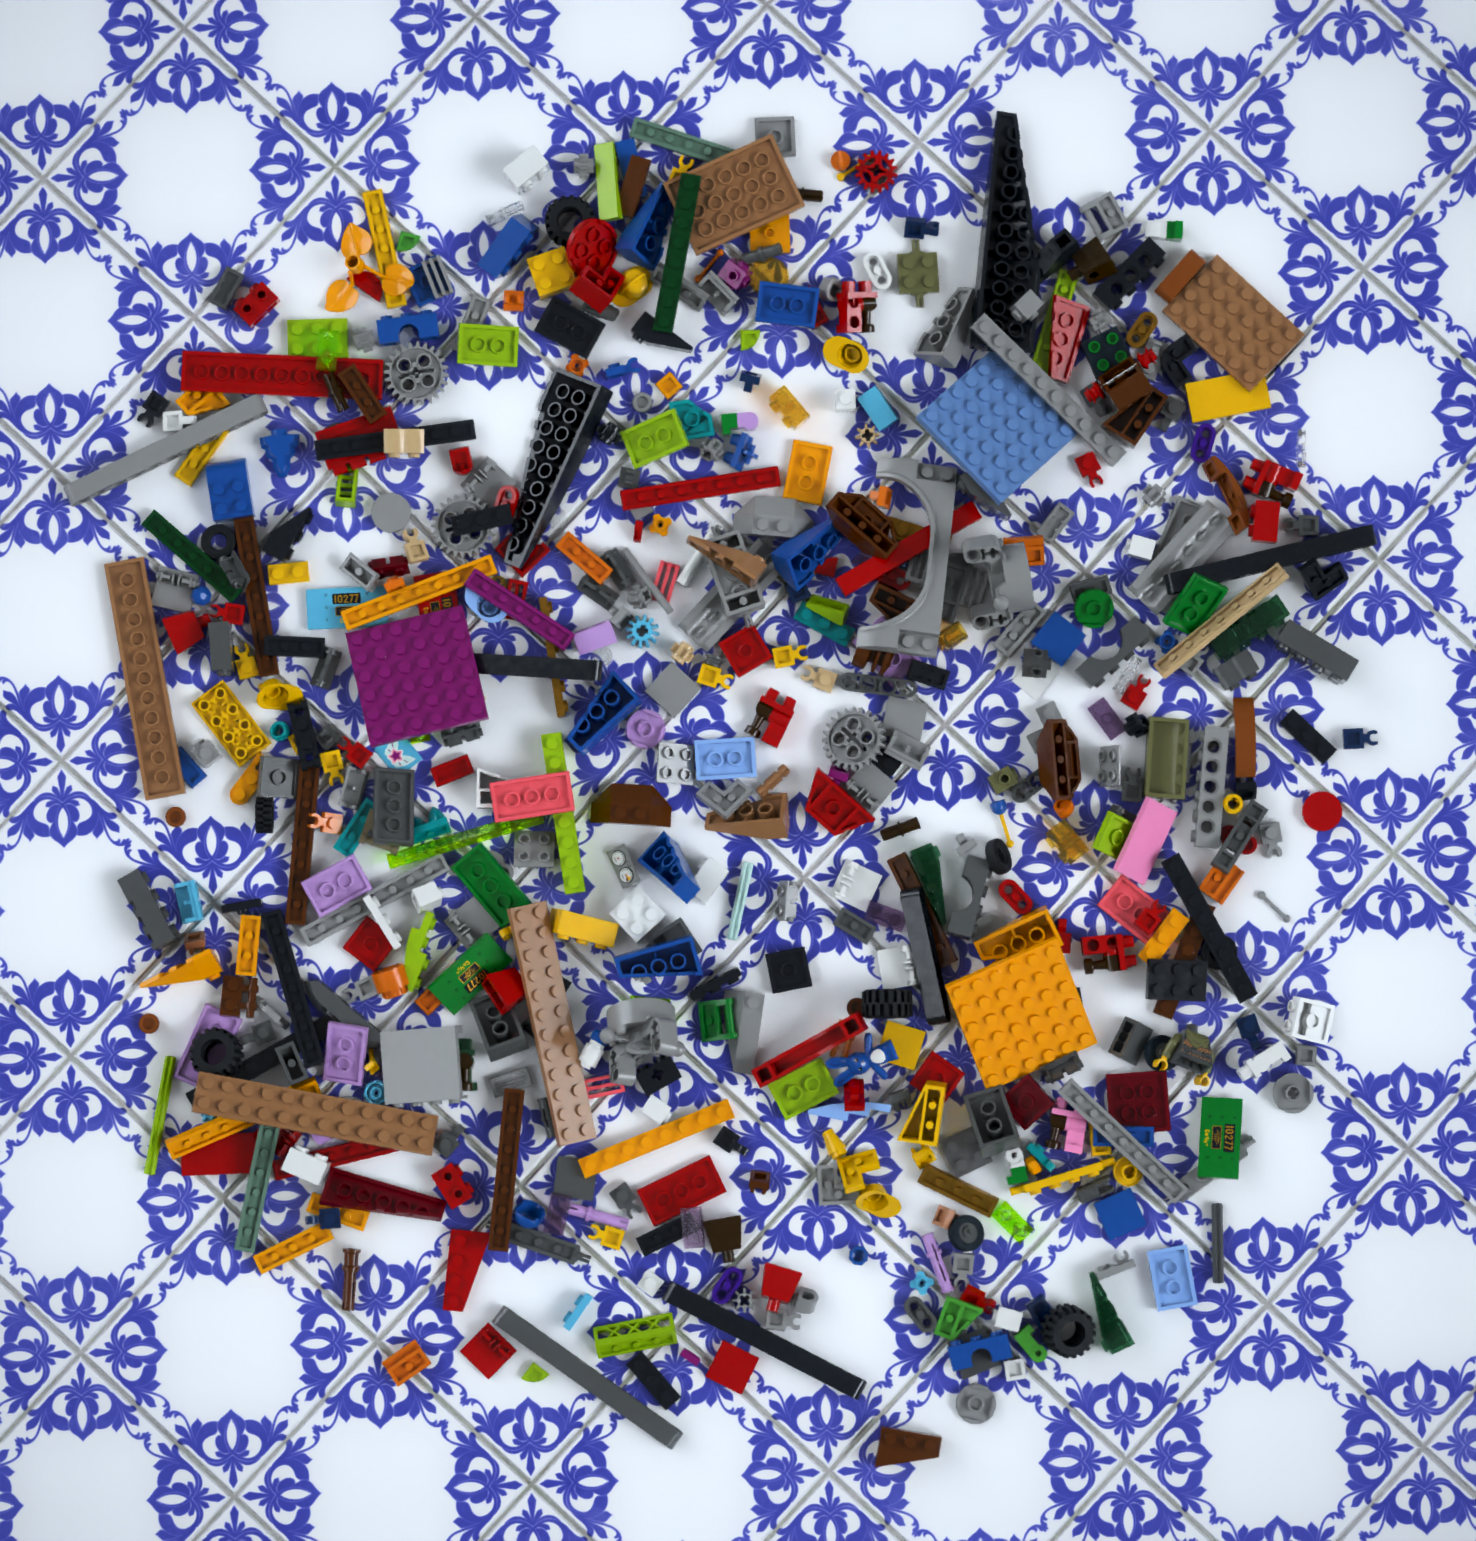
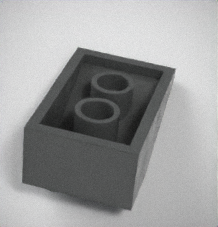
[957,472,1012,521]
[469,995,529,1062]
[963,1084,1021,1159]

